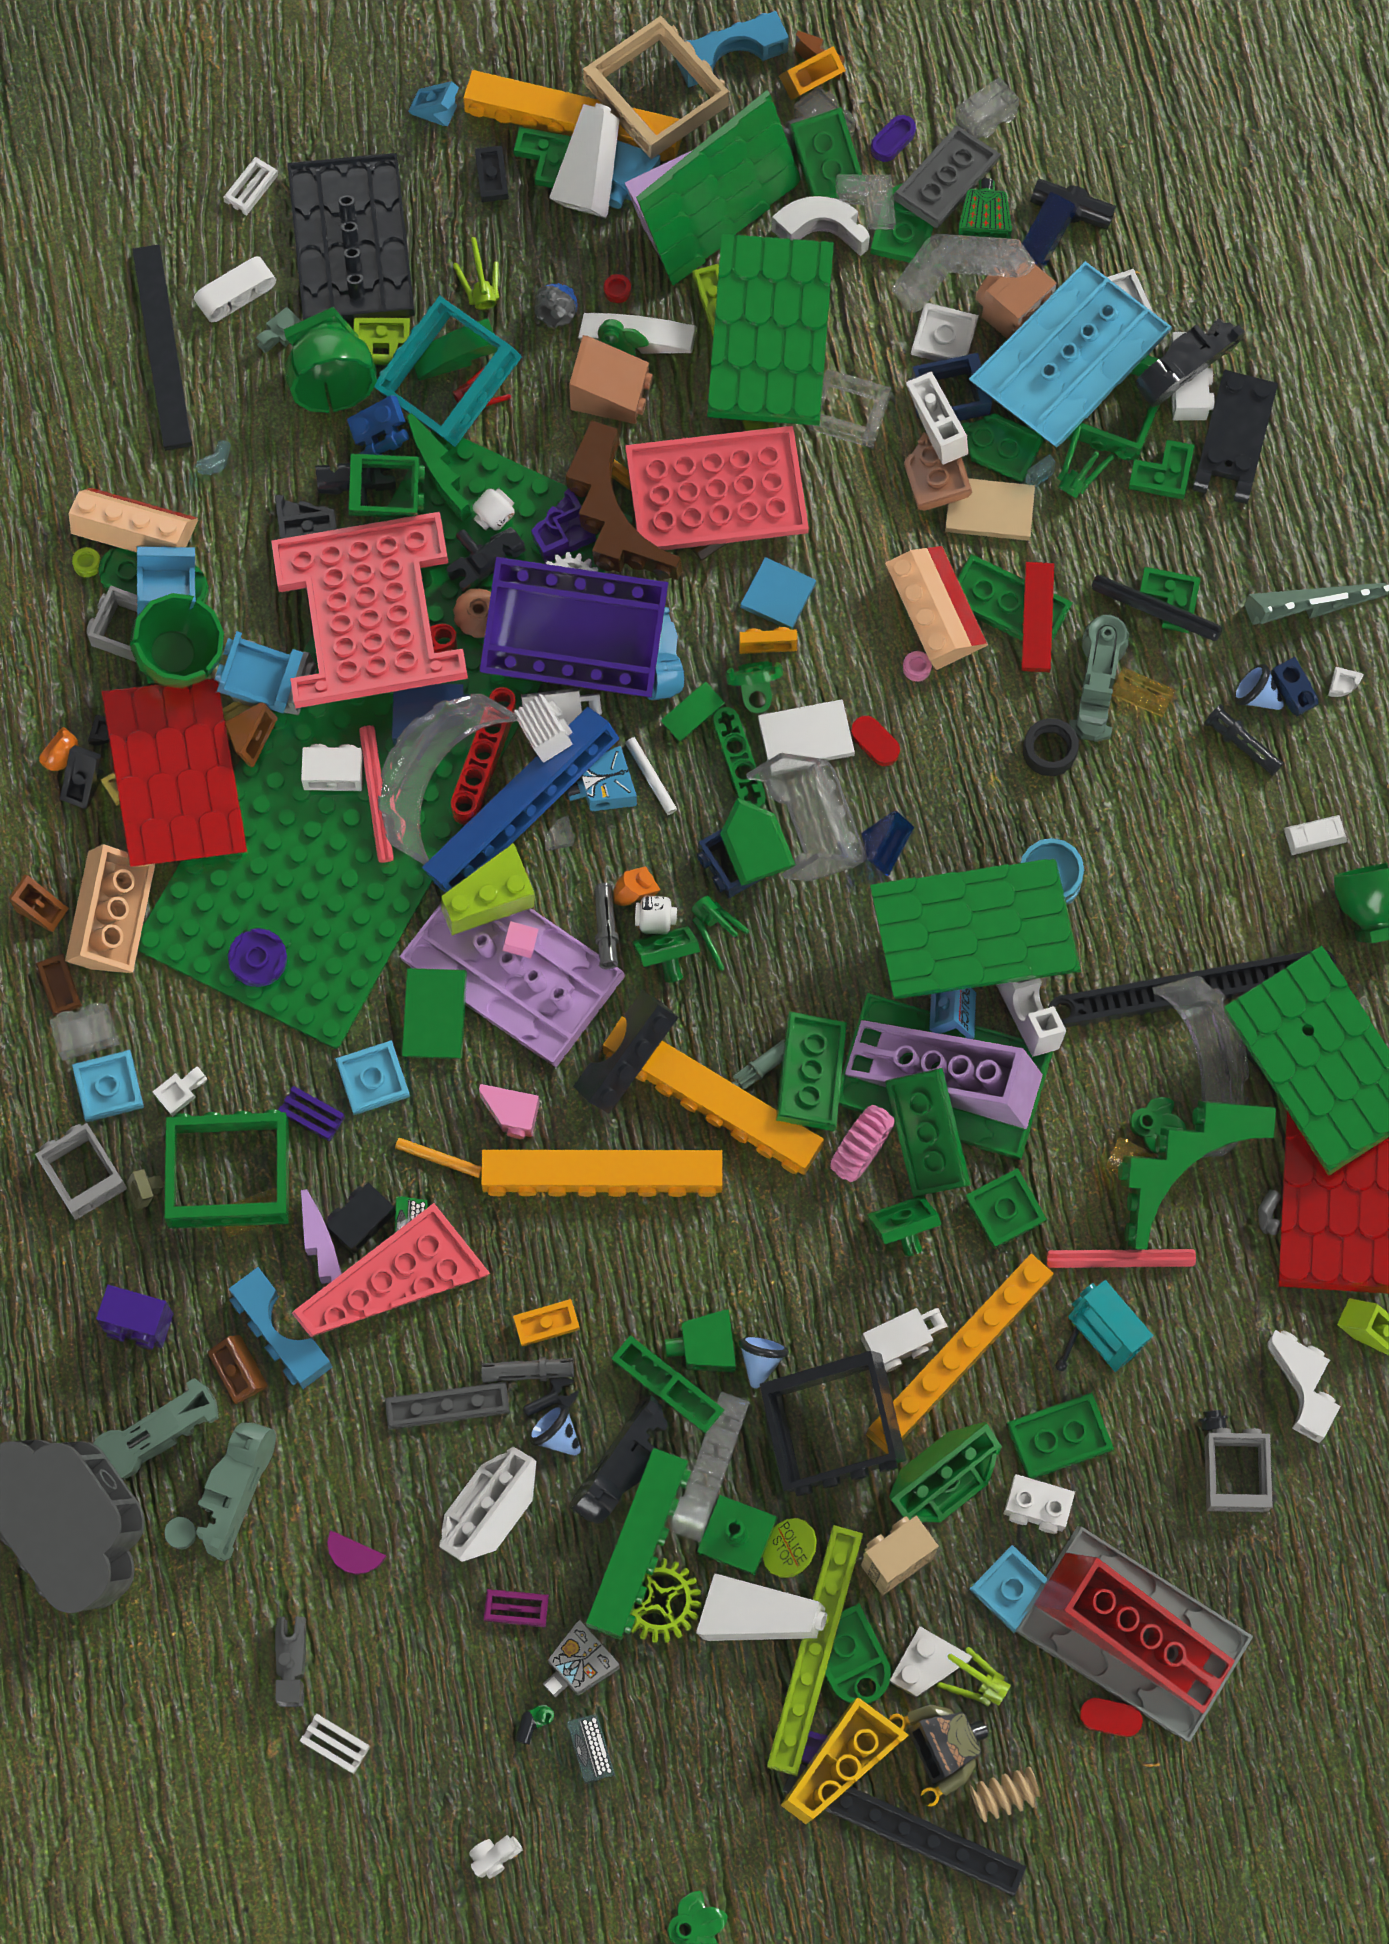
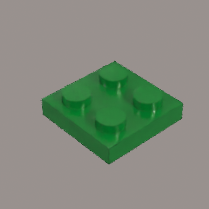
[965,1168,1047,1249]

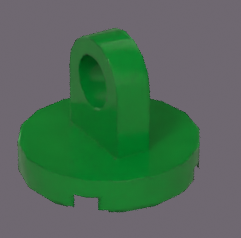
[725,661,783,713]

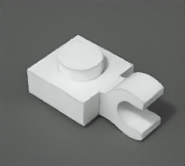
[153,1066,208,1117]

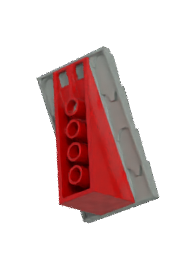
[1015,1526,1253,1742]

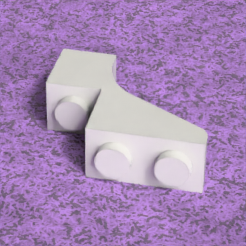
[1267,1330,1341,1443]

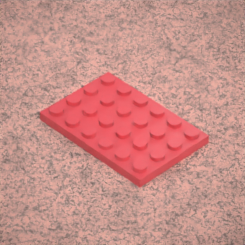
[625,426,809,550]

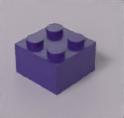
[96,1285,174,1350]

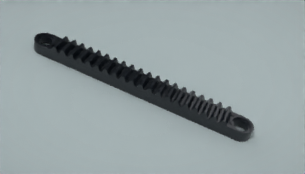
[1048,950,1336,1028]

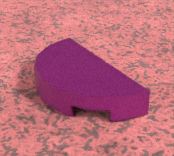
[327,1530,387,1575]

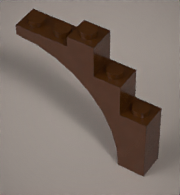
[566,420,682,580]

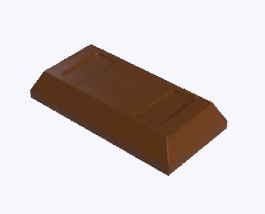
[36,953,82,1016]

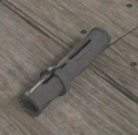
[594,883,619,969]
[482,1357,574,1383]

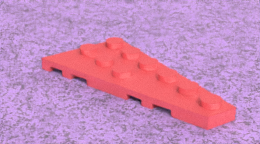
[292,1203,490,1337]

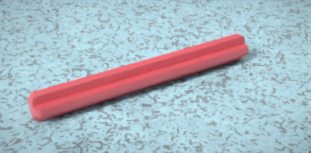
[359,725,394,863]
[1046,1249,1196,1268]

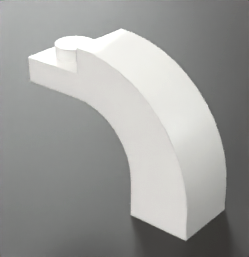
[771,196,870,256]

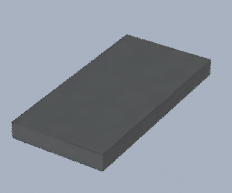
[893,125,1001,229]

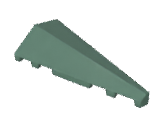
[1244,583,1389,625]

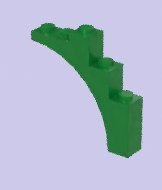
[1118,1101,1276,1250]

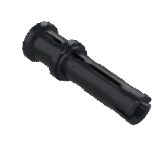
[1204,704,1284,776]

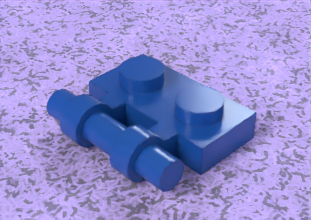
[347,395,409,455]

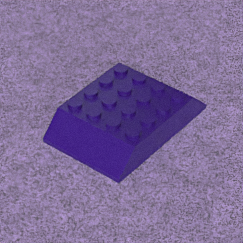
[480,557,669,698]

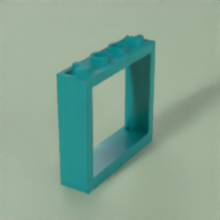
[374,295,522,447]

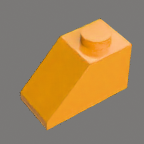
[779,46,846,100]

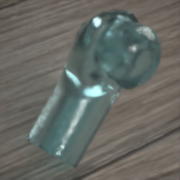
[196,440,231,475]

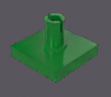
[632,926,700,983]
[867,1195,941,1256]
[697,1495,778,1576]

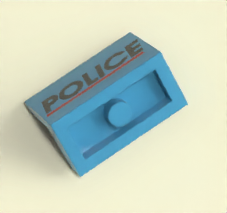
[929,988,976,1039]

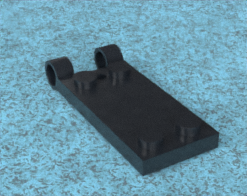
[1192,369,1278,504]

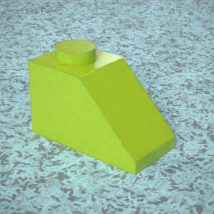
[1337,1298,1389,1355]

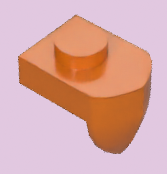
[613,866,661,906]

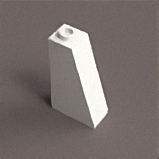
[549,103,620,218]
[696,1573,827,1641]

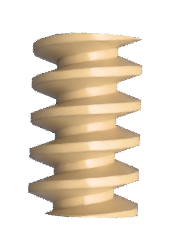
[970,1766,1040,1823]

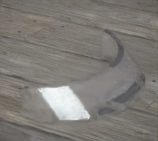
[378,694,518,865]
[1153,976,1249,1157]

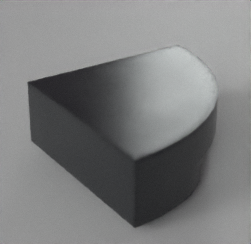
[88,715,109,745]

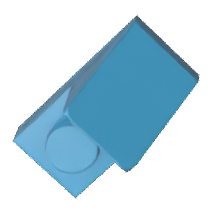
[408,81,459,126]

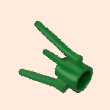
[1057,425,1114,499]
[691,896,750,971]

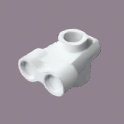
[469,1835,523,1879]

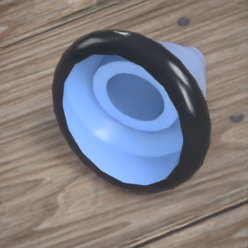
[1235,664,1284,710]
[738,1337,789,1389]
[530,1404,581,1456]

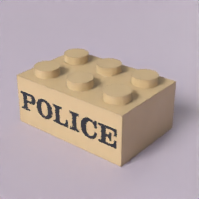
[861,1515,939,1596]

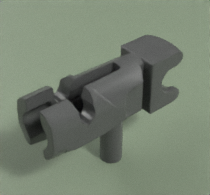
[275,1616,306,1707]

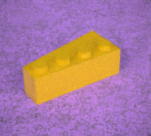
[781,1697,909,1824]

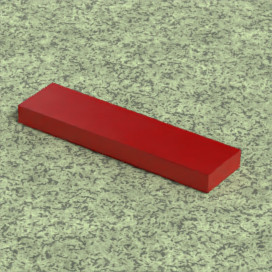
[1021,562,1054,673]

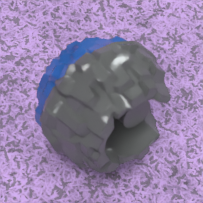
[534,283,578,328]

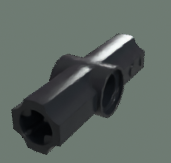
[1030,178,1116,230]

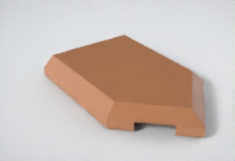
[904,433,973,511]

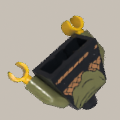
[889,1705,988,1807]

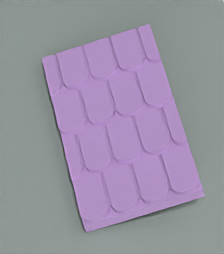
[399,903,625,1067]

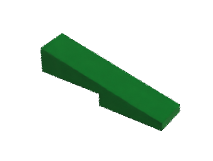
[611,1335,725,1434]

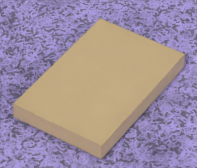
[945,478,1035,541]

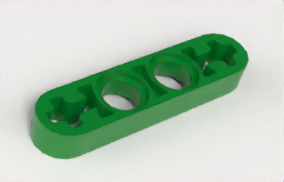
[713,707,766,808]

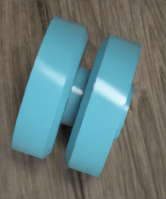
[1021,838,1084,905]

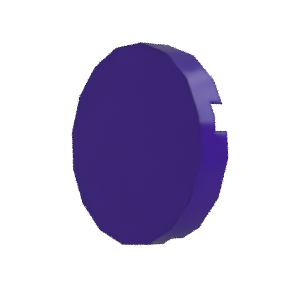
[228,928,288,987]

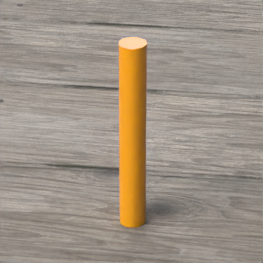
[395,1138,482,1178]

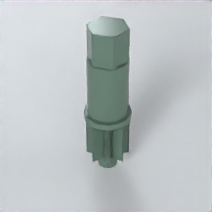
[732,1039,785,1090]

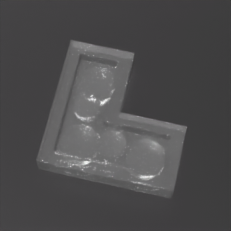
[835,174,896,229]

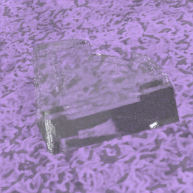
[545,816,574,851]

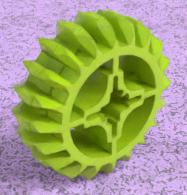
[631,1558,701,1643]

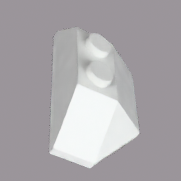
[439,1447,536,1562]

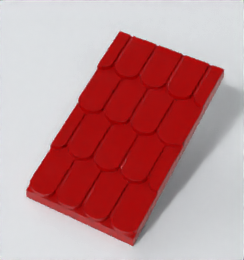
[101,678,247,867]
[1278,1111,1389,1294]

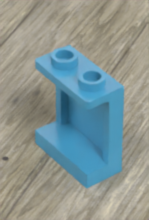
[137,546,196,616]
[214,631,303,713]

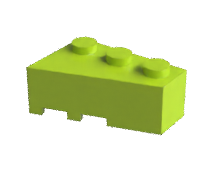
[441,843,535,935]

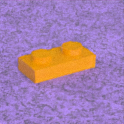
[739,627,798,654]
[513,1299,580,1347]

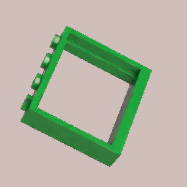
[1067,355,1160,461]
[165,1110,289,1229]

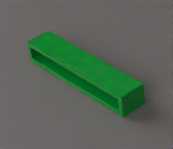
[586,1448,692,1640]

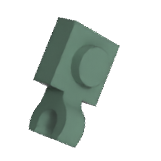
[256,307,301,353]

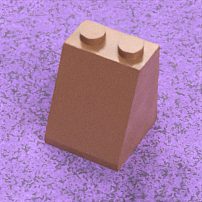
[569,335,653,424]

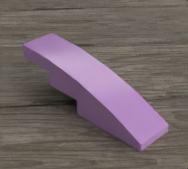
[301,1190,342,1284]

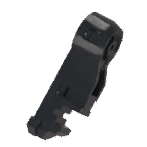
[1135,318,1245,408]
[570,1395,668,1524]

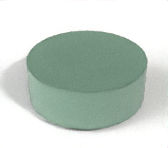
[164,1517,197,1549]

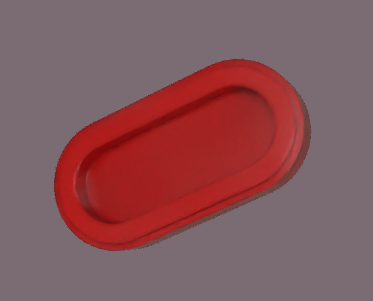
[851,716,900,766]
[1079,1698,1143,1737]

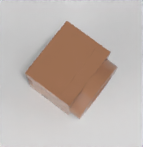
[975,255,1057,339]

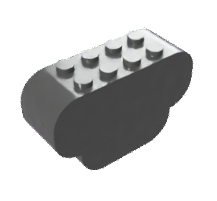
[0,1440,145,1613]

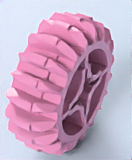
[831,1105,894,1182]

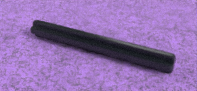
[1092,575,1222,641]

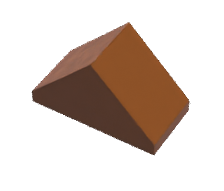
[225,702,278,767]
[9,874,69,932]

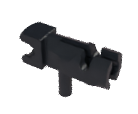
[315,463,396,506]
[446,527,526,594]

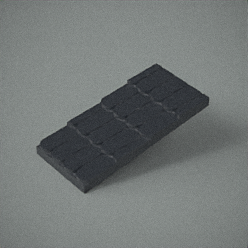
[287,153,415,323]

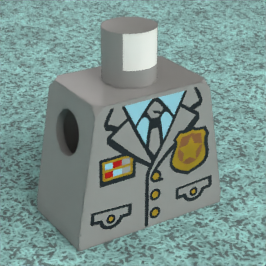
[543,1620,620,1697]

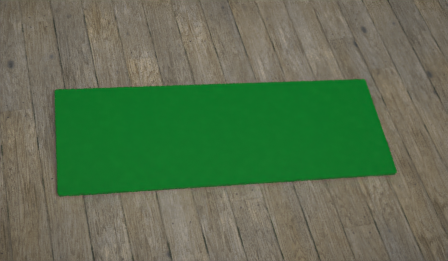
[137,430,633,1049]

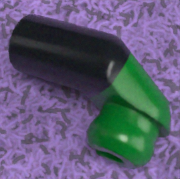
[515,1705,554,1745]

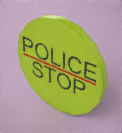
[763,1518,817,1578]

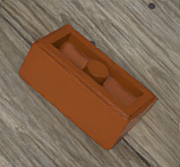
[207,1335,267,1404]

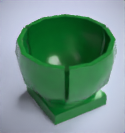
[284,307,377,413]
[130,593,224,688]
[1334,862,1389,943]

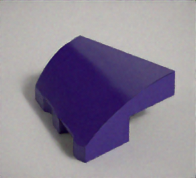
[531,488,596,564]

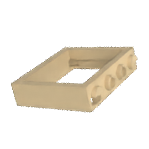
[583,16,730,159]

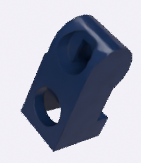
[1270,657,1318,716]

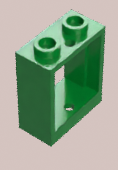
[349,454,425,518]

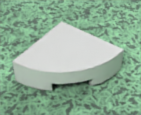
[1328,667,1363,697]

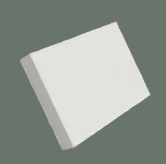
[758,699,855,772]

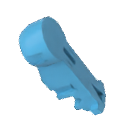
[647,607,684,700]

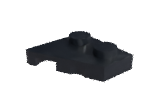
[275,495,337,539]

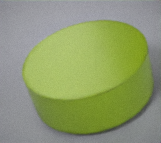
[72,547,101,577]

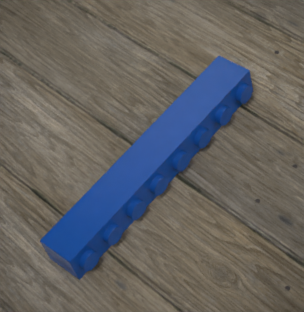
[422,707,620,893]

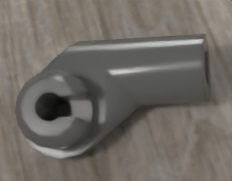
[1258,1190,1281,1235]

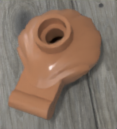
[453,588,491,638]

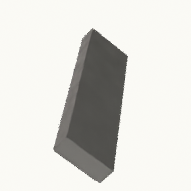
[385,1382,510,1430]

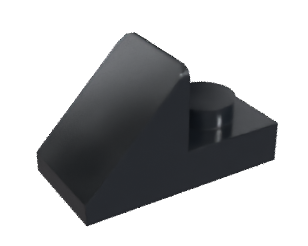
[60,745,104,809]

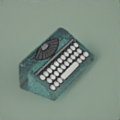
[567,1714,615,1784]

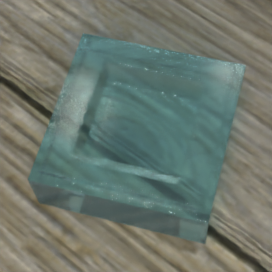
[1025,454,1056,487]

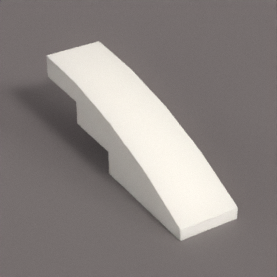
[578,313,697,354]

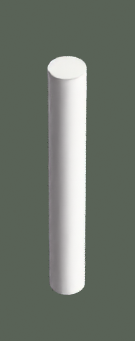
[625,737,677,815]

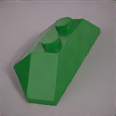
[889,1422,1002,1522]

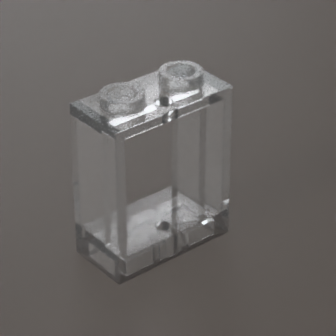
[809,369,891,448]

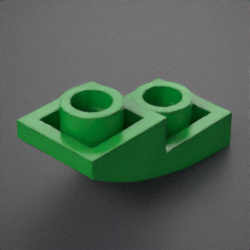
[661,682,725,742]

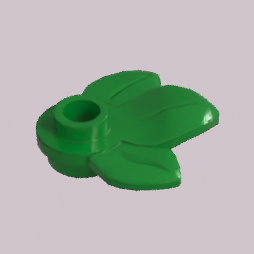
[597,319,649,357]
[1130,1097,1187,1154]
[667,1891,728,1944]

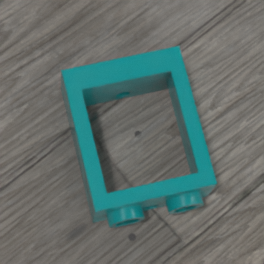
[1068,1280,1154,1372]

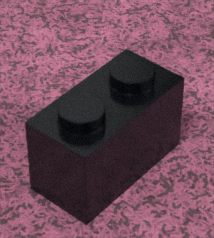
[326,1182,396,1256]

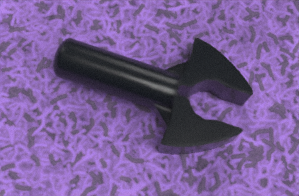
[523,1378,579,1417]

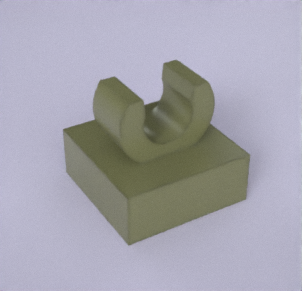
[127,1169,164,1210]

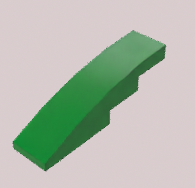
[407,413,471,522]

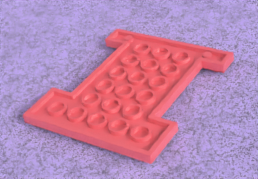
[271,512,468,709]

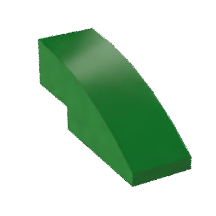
[414,318,498,381]

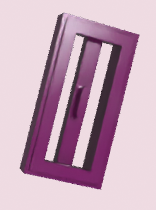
[484,1589,549,1627]

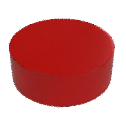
[603,274,631,303]

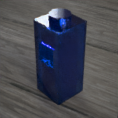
[1018,192,1078,267]

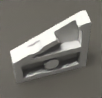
[890,1627,972,1697]

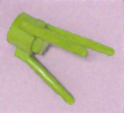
[453,237,500,310]
[937,1647,1011,1707]

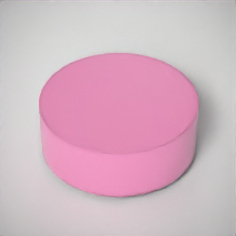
[903,651,932,681]

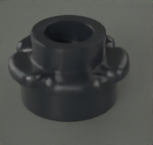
[1198,1410,1228,1431]

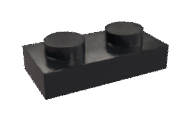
[475,146,509,202]

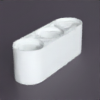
[194,257,277,322]

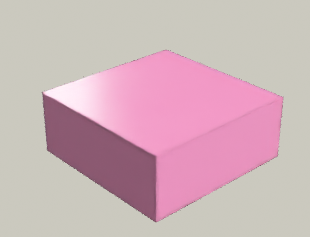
[502,921,538,958]

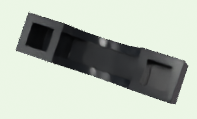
[573,990,679,1114]

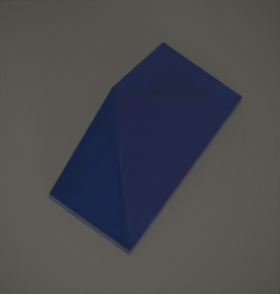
[861,811,914,876]

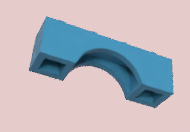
[676,11,789,88]
[229,1267,332,1389]

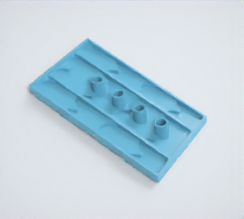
[969,261,1173,448]

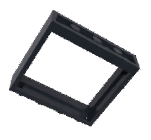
[760,1351,907,1496]

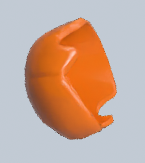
[39,727,79,771]

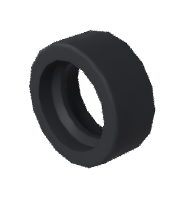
[1023,718,1079,776]

